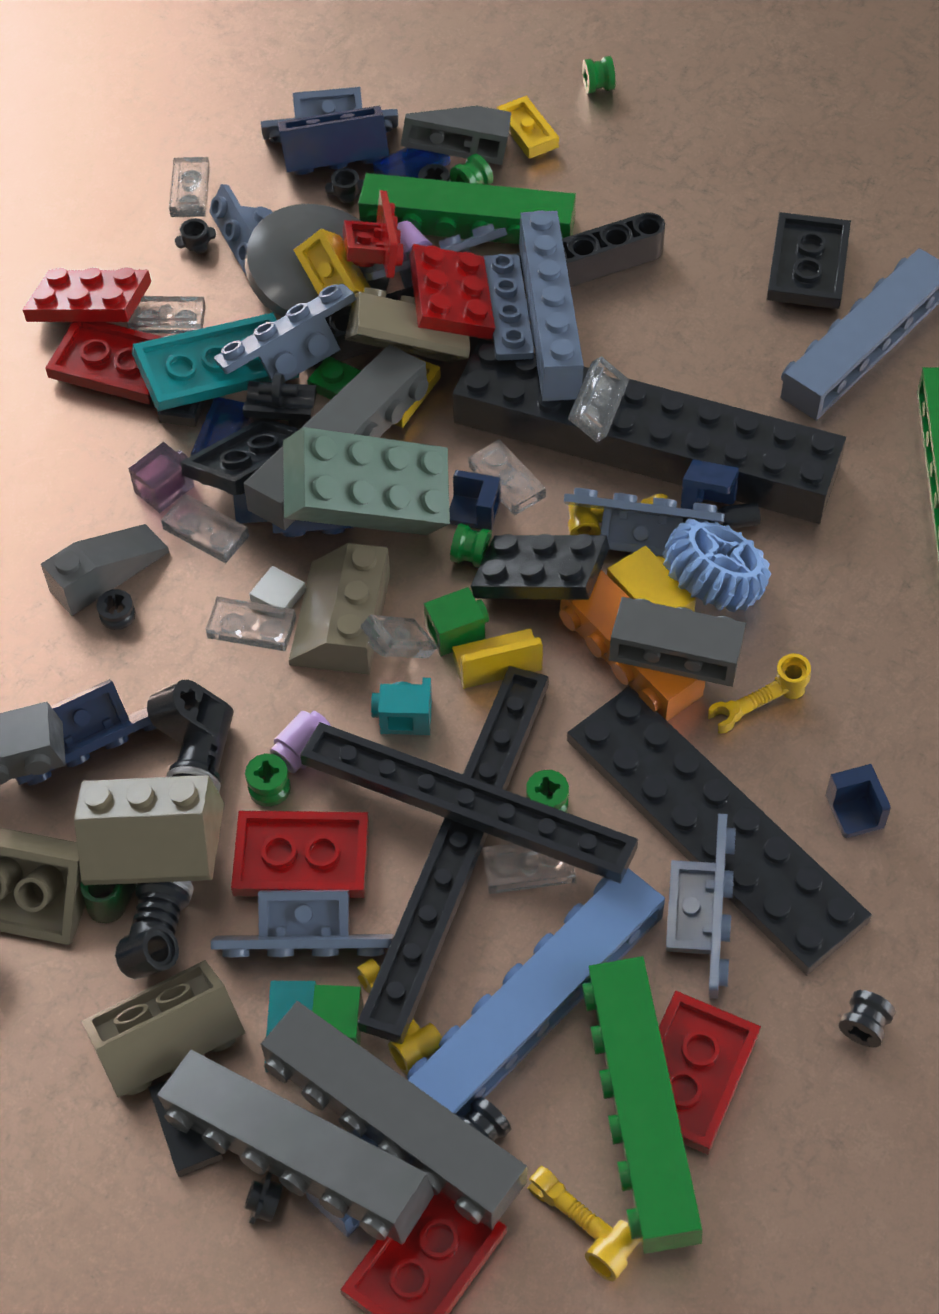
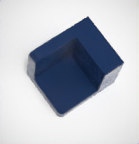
[681,459,739,510]
[449,470,501,531]
[825,764,891,838]

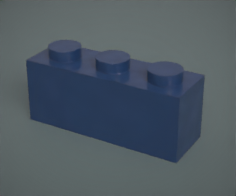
[278,105,389,175]

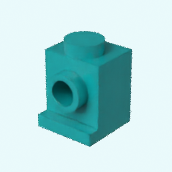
[371,677,432,735]

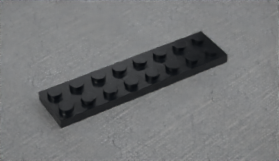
[567,686,872,976]

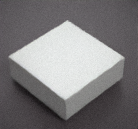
[249,566,306,619]

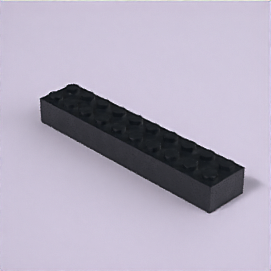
[453,339,846,524]

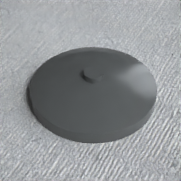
[245,204,390,318]

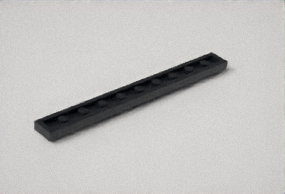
[357,666,549,1044]

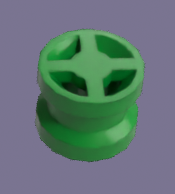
[582,56,616,94]
[450,154,494,185]
[450,523,492,568]
[245,753,291,807]
[526,770,569,812]

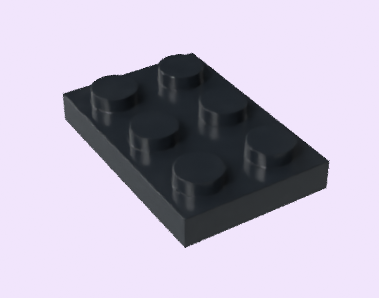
[767,212,851,309]
[180,419,300,495]
[471,534,610,600]

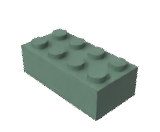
[283,427,450,535]

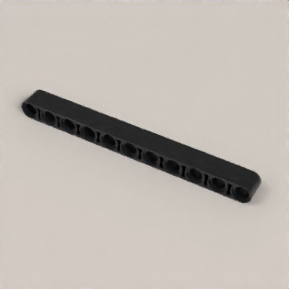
[309,212,665,369]

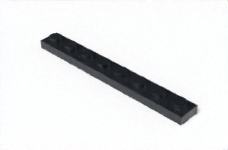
[300,722,638,884]

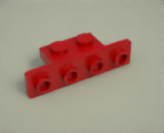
[343,190,404,278]

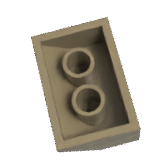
[345,288,470,363]
[289,543,390,675]
[74,775,224,885]
[0,827,85,945]
[82,960,245,1098]

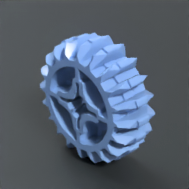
[662,518,771,612]

